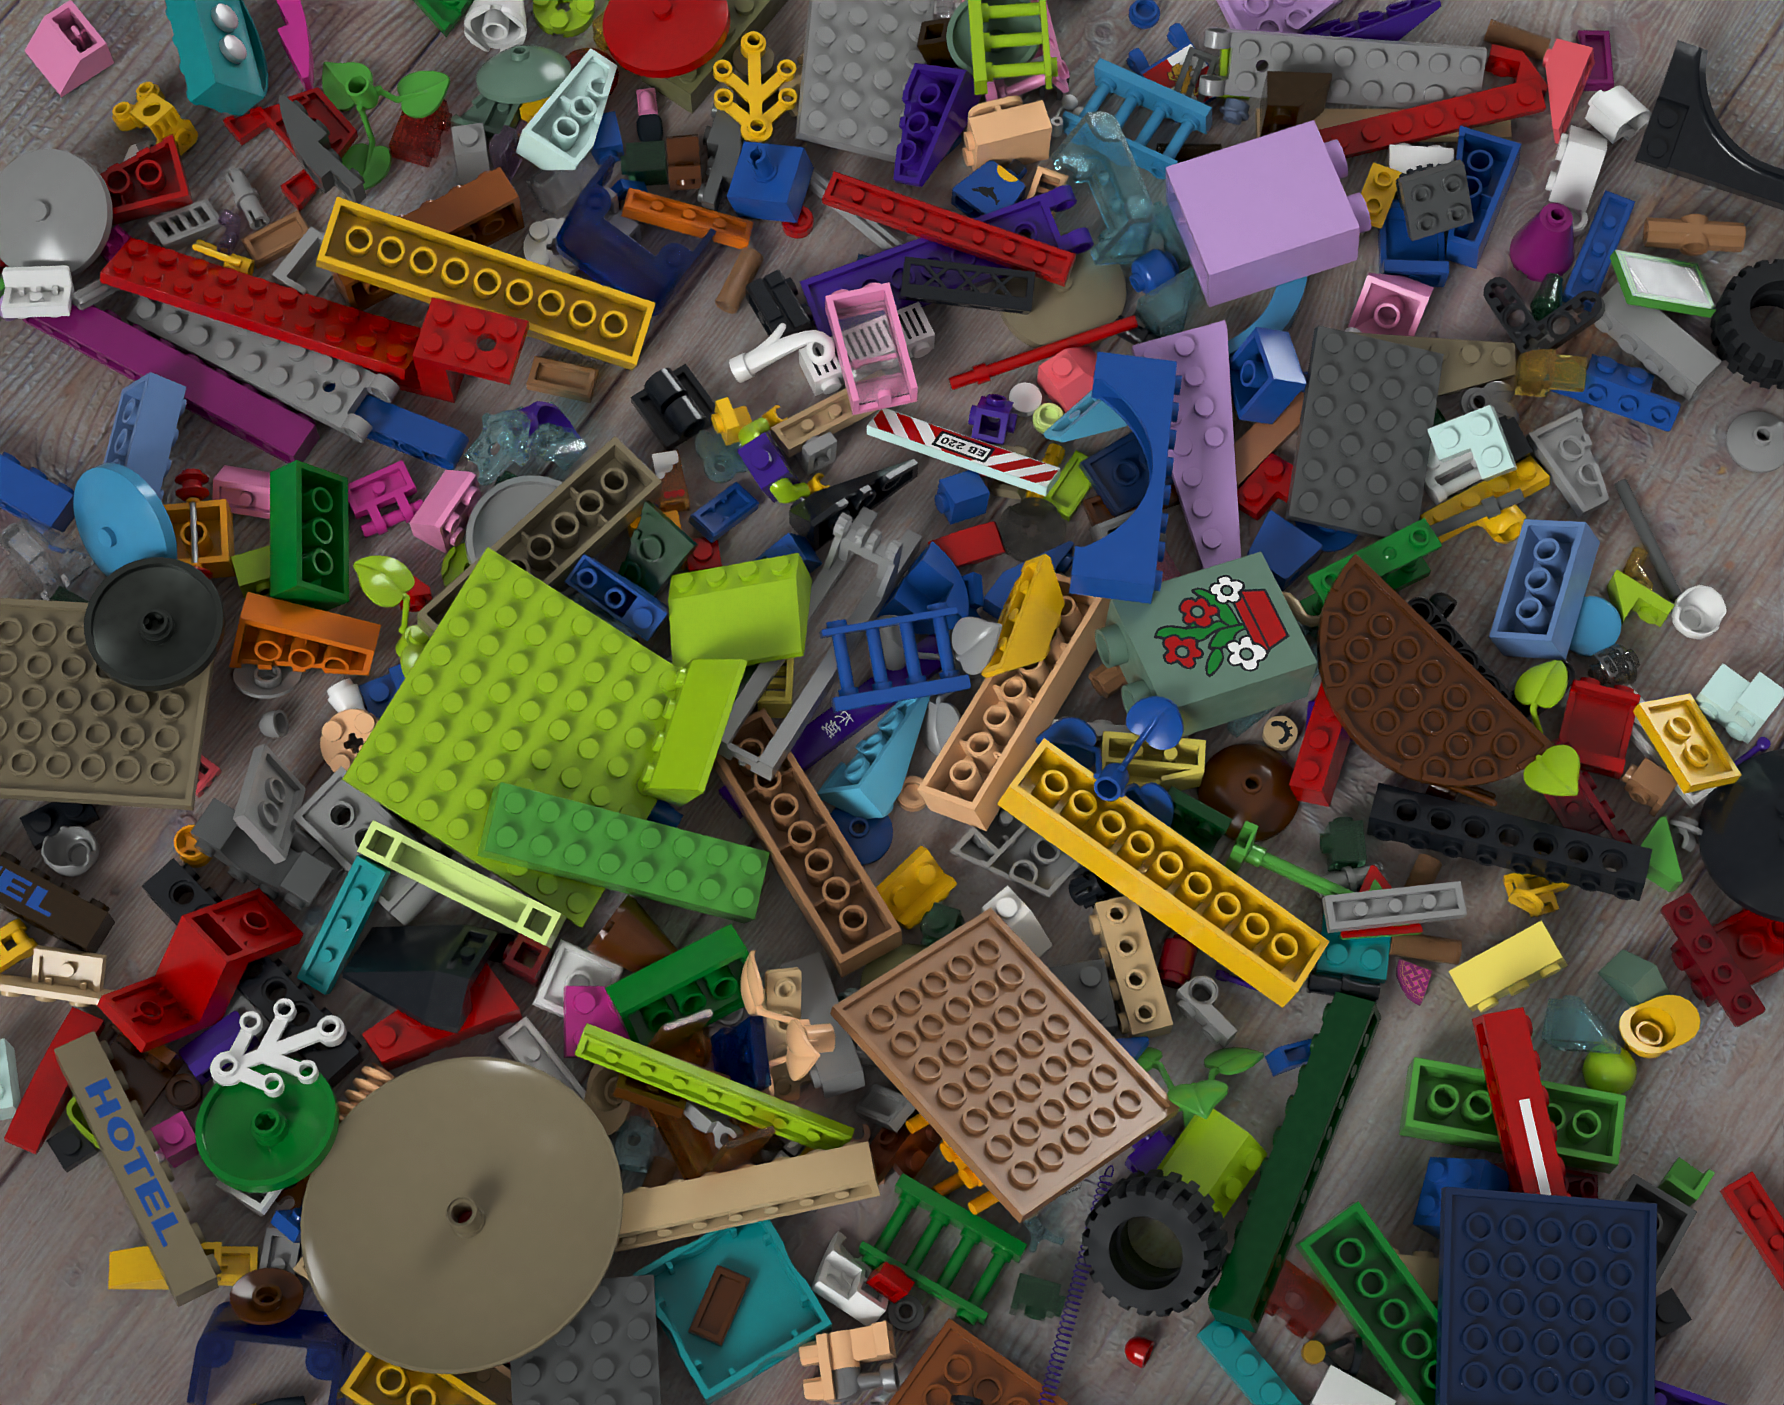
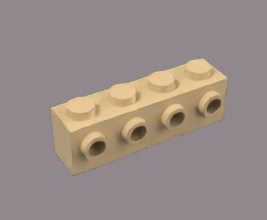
[1089,896,1173,1038]

